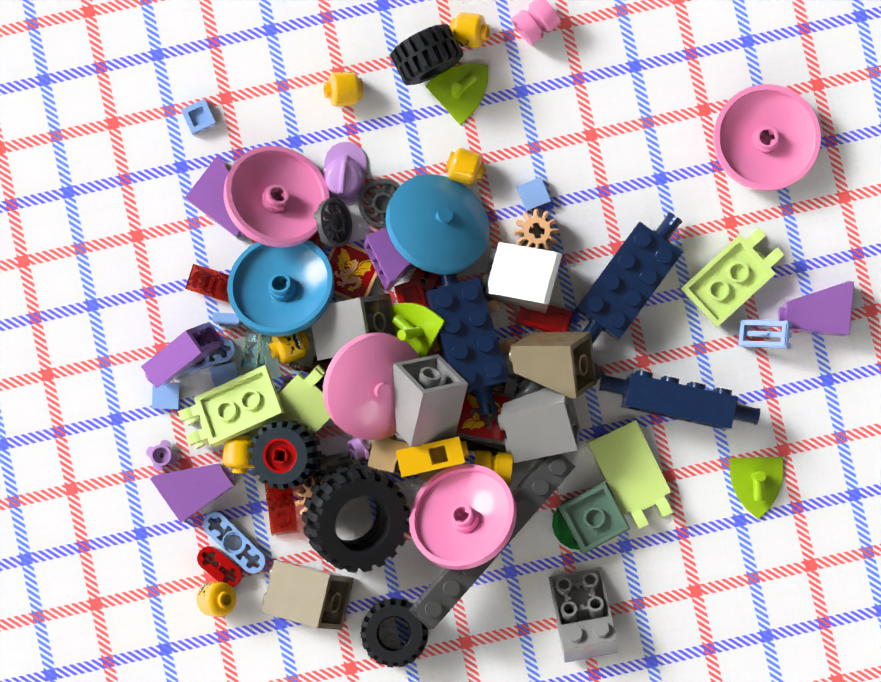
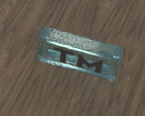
[240,327,269,369]

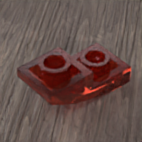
[185,264,230,303]
[265,483,298,536]

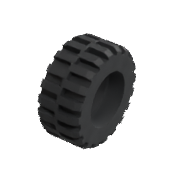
[302,464,410,573]

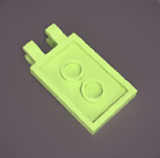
[680,228,784,328]
[247,364,330,438]
[178,365,285,449]
[588,420,673,529]

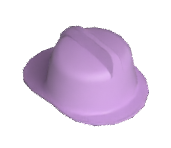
[323,142,367,204]

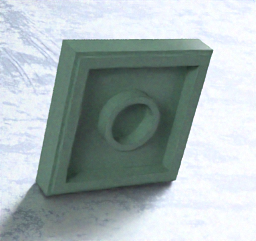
[558,481,631,554]

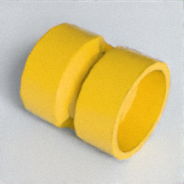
[474,450,513,487]

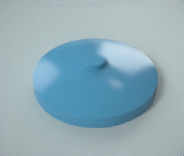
[386,174,490,274]
[227,240,335,337]

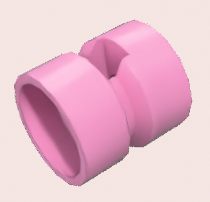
[511,0,561,46]

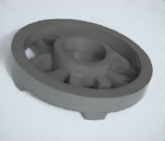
[358,178,400,228]
[314,197,352,248]

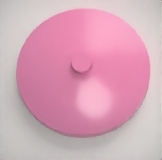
[713,84,821,191]
[223,146,330,248]
[323,332,420,440]
[409,464,517,570]

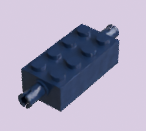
[575,212,683,344]
[425,273,510,417]
[599,370,760,430]

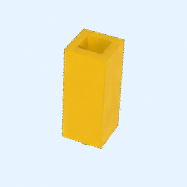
[396,436,469,477]

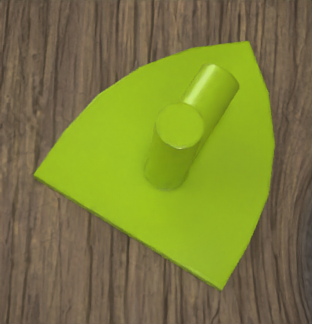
[425,63,488,125]
[389,303,445,358]
[729,457,783,519]

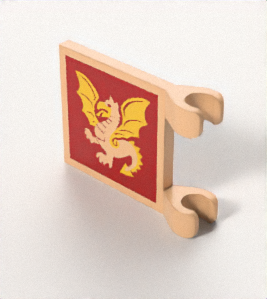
[328,242,379,312]

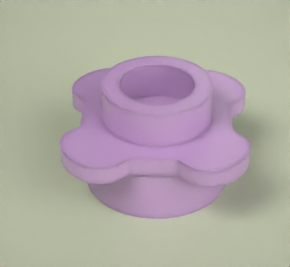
[348,437,371,461]
[146,440,177,471]

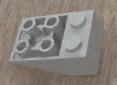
[549,567,618,663]

